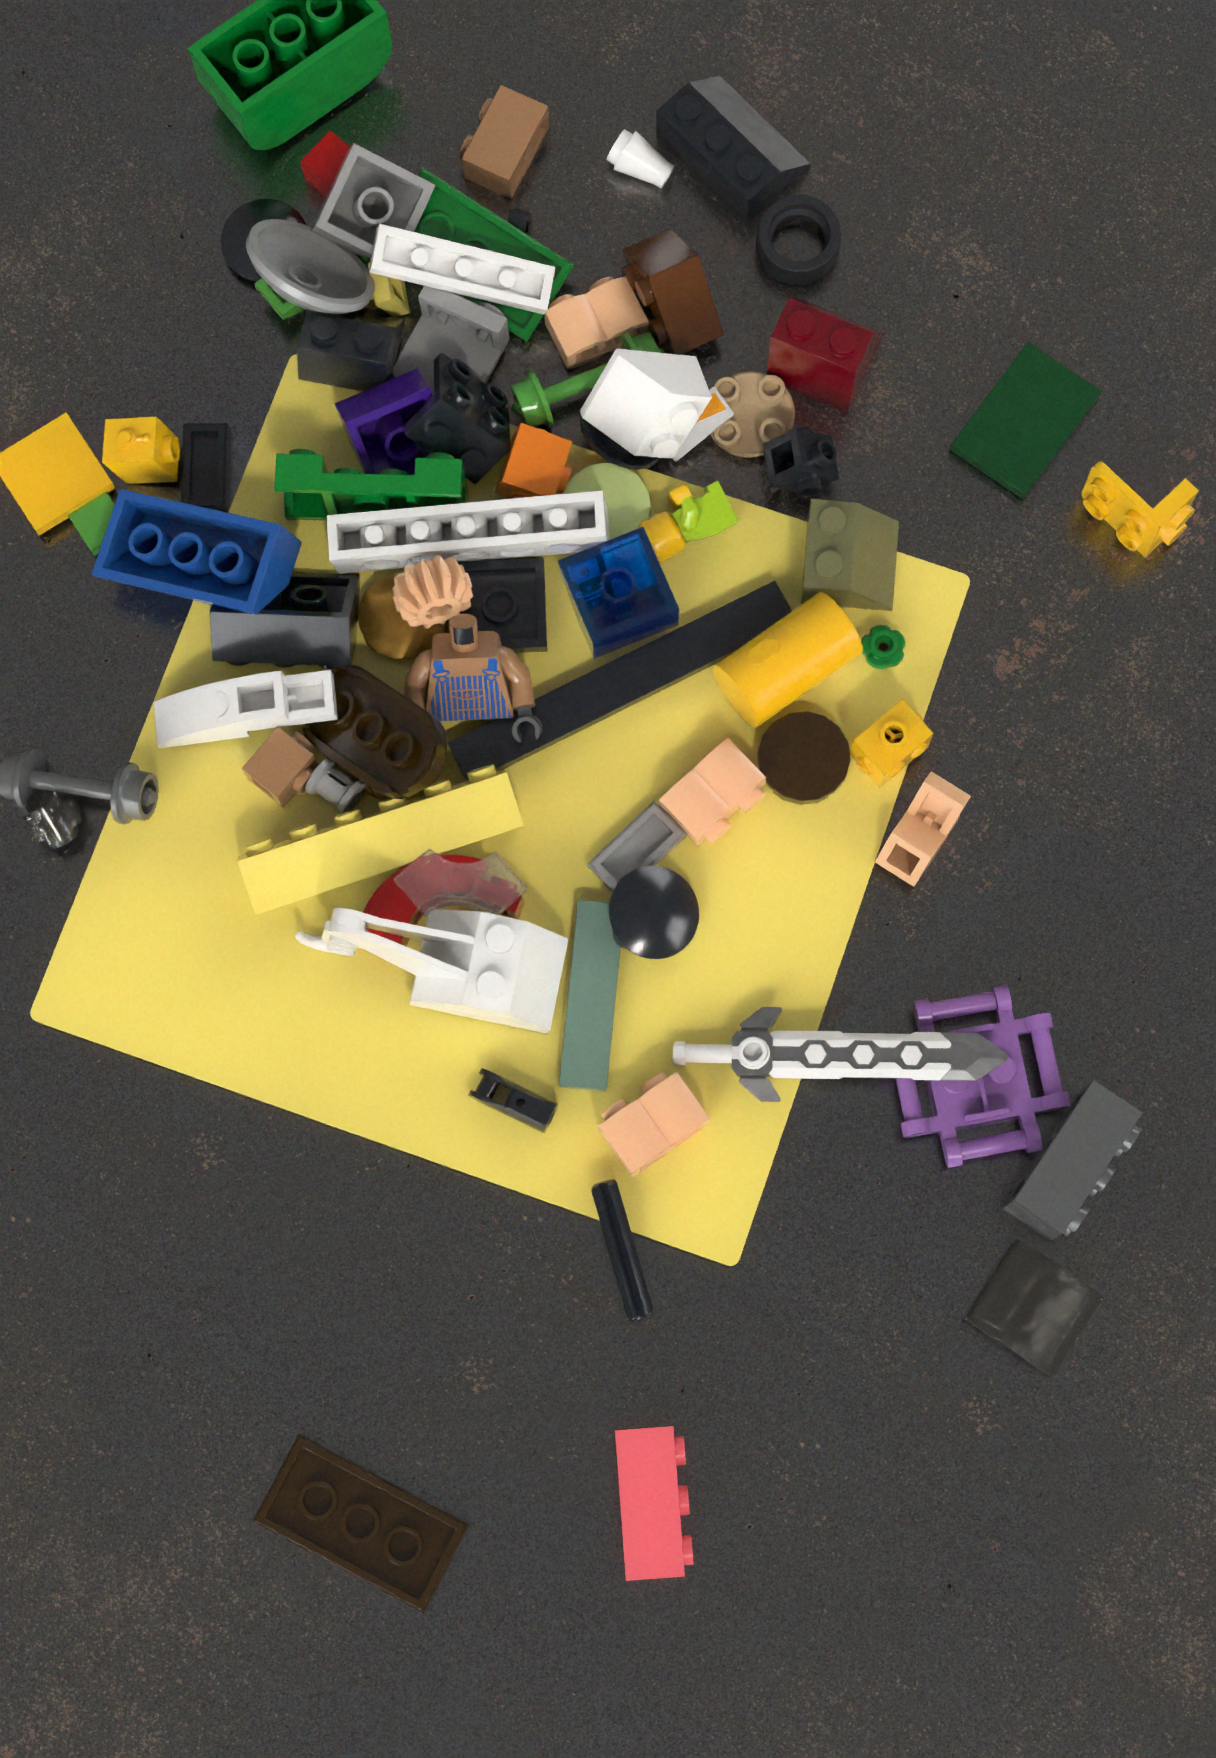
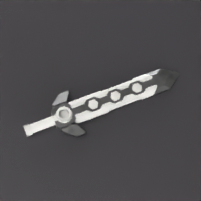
[673,1007,1008,1102]

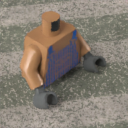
[404,614,542,743]

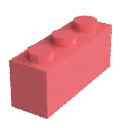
[615,1426,694,1581]

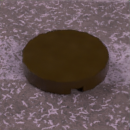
[757,711,851,805]

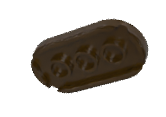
[303,665,447,799]

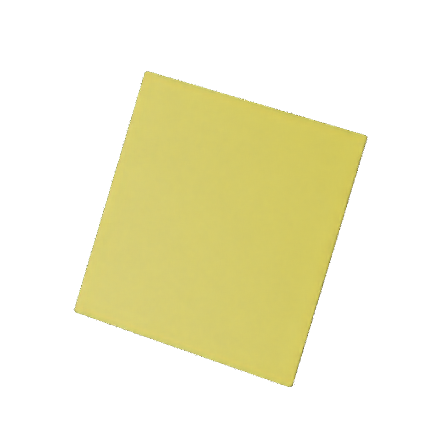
[30,354,970,1266]

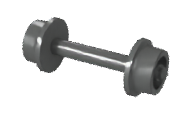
[0,747,159,825]

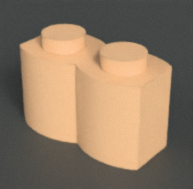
[545,276,649,370]
[659,738,766,846]
[598,1072,710,1178]

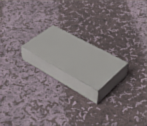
[587,801,687,893]

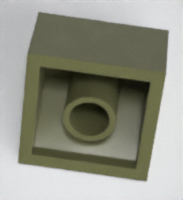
[801,499,899,611]

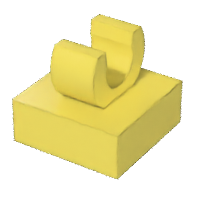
[366,263,410,317]

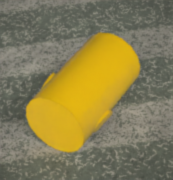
[713,592,863,728]

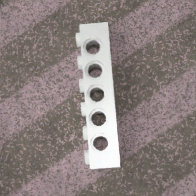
[327,490,610,574]

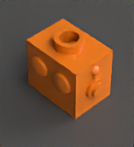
[494,423,572,499]

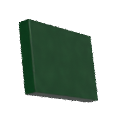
[949,342,1102,500]

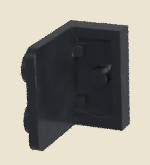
[405,353,511,485]

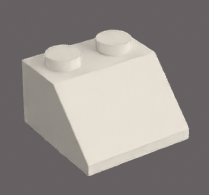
[580,348,712,458]

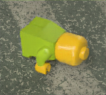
[638,480,739,563]

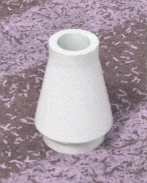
[606,129,675,189]

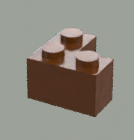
[621,228,724,355]

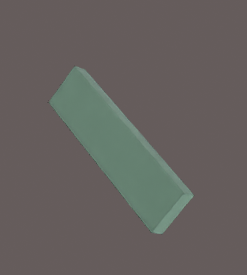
[559,900,621,1092]

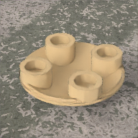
[710,371,795,458]

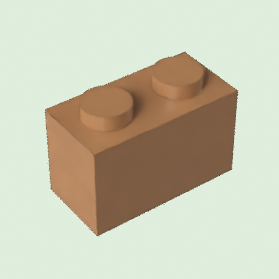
[459,85,550,199]

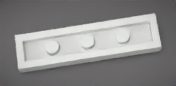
[369,224,555,315]

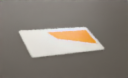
[673,387,734,462]

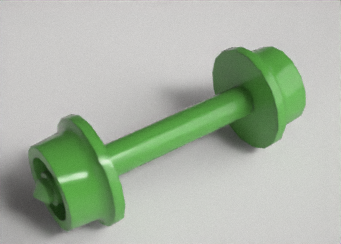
[510,332,664,428]

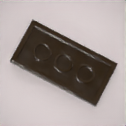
[252,1434,470,1614]

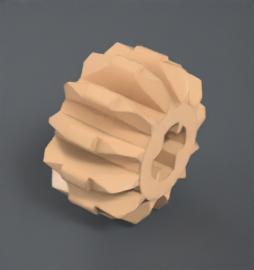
[392,555,473,628]

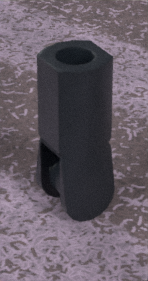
[468,1068,558,1133]

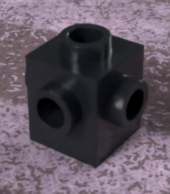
[763,427,839,497]

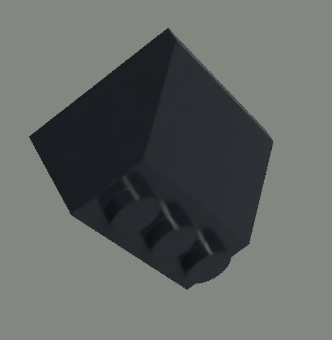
[656,75,811,223]
[210,572,360,669]

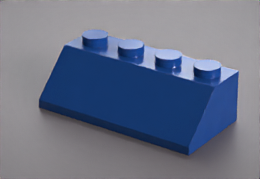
[91,489,302,615]

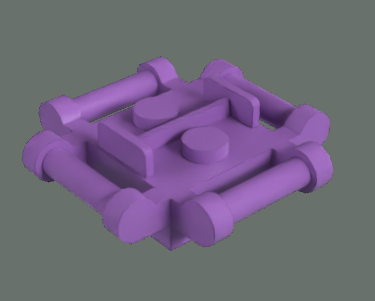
[896,984,1071,1168]

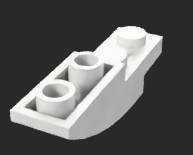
[154,670,338,748]

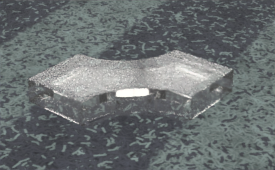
[393,848,528,917]

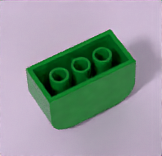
[188,0,393,150]

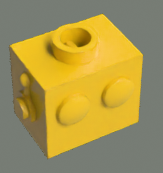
[102,417,180,484]
[850,699,934,788]

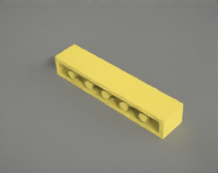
[237,764,524,915]

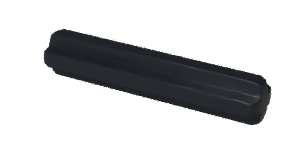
[591,1180,653,1320]

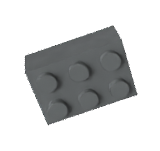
[1002,1080,1143,1241]

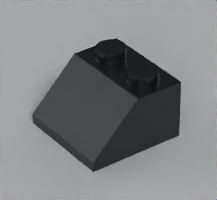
[297,310,405,391]

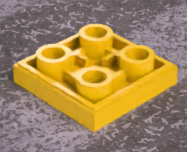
[0,412,116,536]

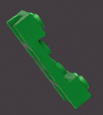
[274,449,468,521]

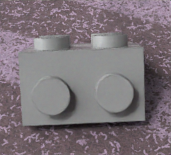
[393,286,510,396]

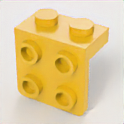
[1081,461,1199,558]

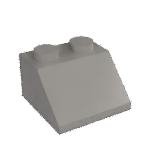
[311,143,435,259]

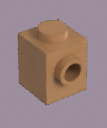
[242,726,318,807]

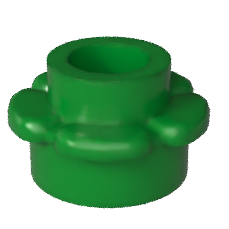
[861,625,906,669]

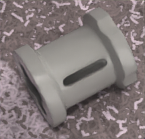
[305,757,367,814]

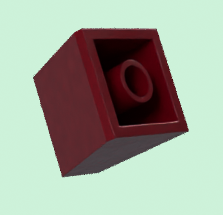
[767,298,883,413]

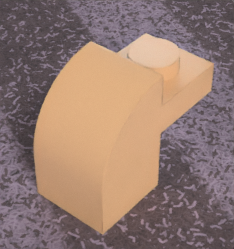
[875,771,971,887]

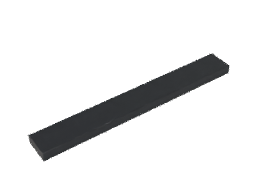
[447,581,792,781]

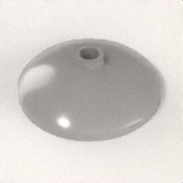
[246,219,375,314]

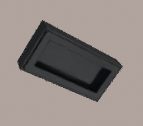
[181,423,230,513]

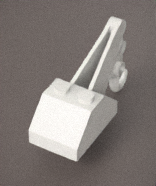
[295,908,568,1034]

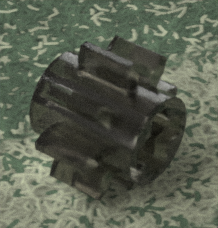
[22,791,83,848]

